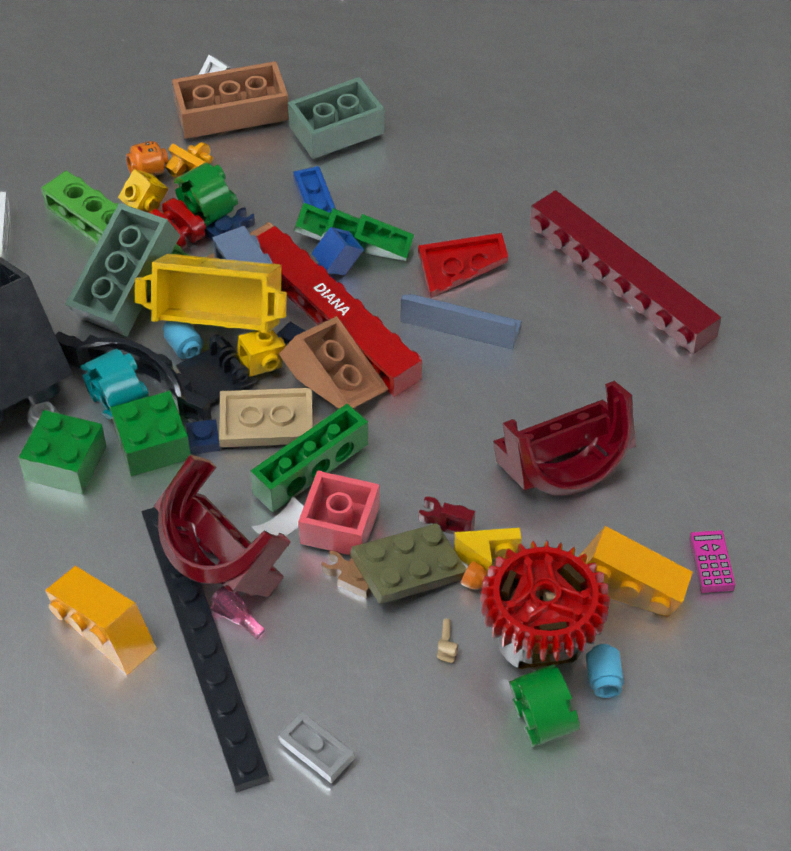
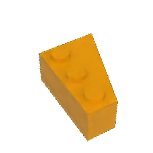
[45,565,157,675]

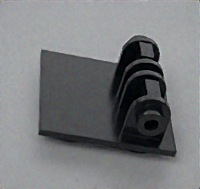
[176,334,258,404]

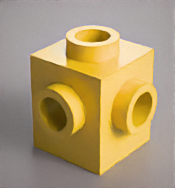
[118,169,169,212]
[237,329,286,377]

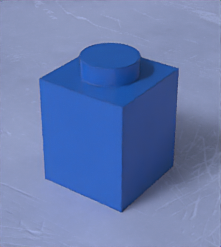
[312,227,364,276]

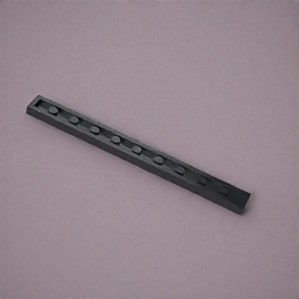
[141,507,270,793]

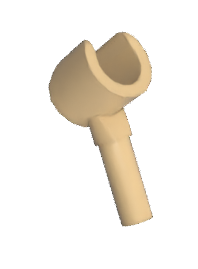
[437,619,459,663]

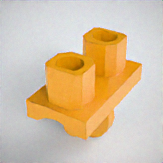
[165,142,213,178]

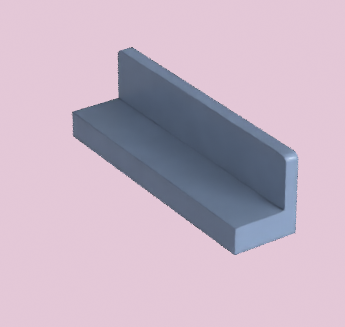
[400,294,522,350]

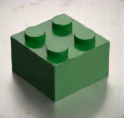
[110,391,190,477]
[18,410,107,495]

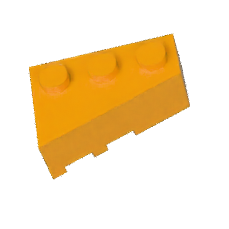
[579,526,693,617]

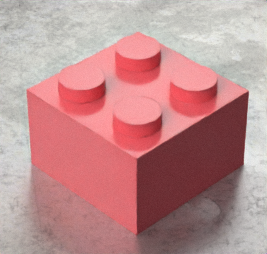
[298,470,380,555]

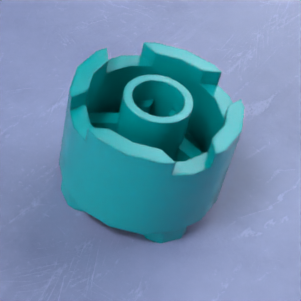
[81,349,149,420]

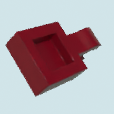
[418,496,475,535]

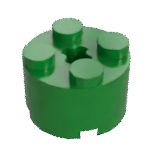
[174,163,238,226]
[509,664,580,747]

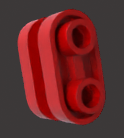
[147,198,206,250]

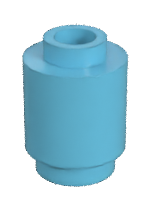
[163,321,203,359]
[586,644,624,698]

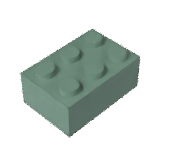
[288,77,385,159]

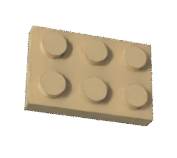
[219,388,313,447]

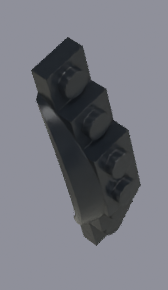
[55,331,212,422]

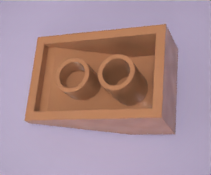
[279,316,388,409]

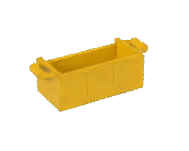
[135,254,287,333]

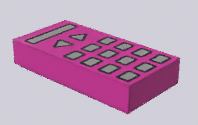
[689,530,735,593]

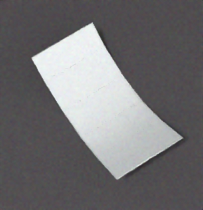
[251,497,304,536]

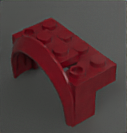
[493,380,636,495]
[153,454,291,597]

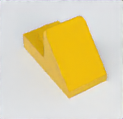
[454,527,522,573]

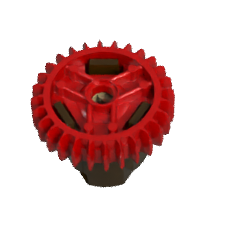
[480,540,610,670]

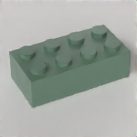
[65,203,180,336]

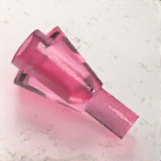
[211,586,265,639]

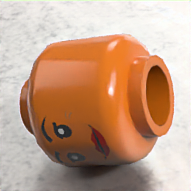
[126,141,169,177]

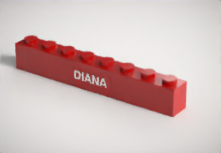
[256,226,423,397]

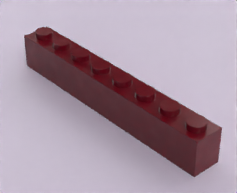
[530,190,722,354]

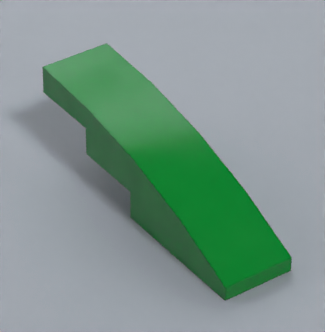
[293,203,414,261]

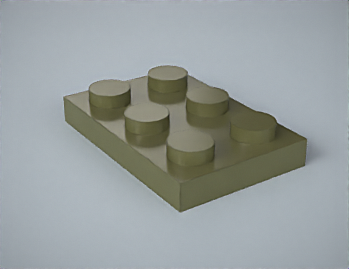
[350,523,466,605]

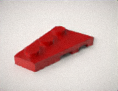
[418,233,508,299]

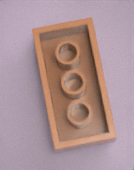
[172,61,289,139]

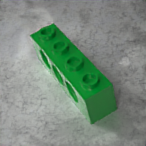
[250,404,368,512]

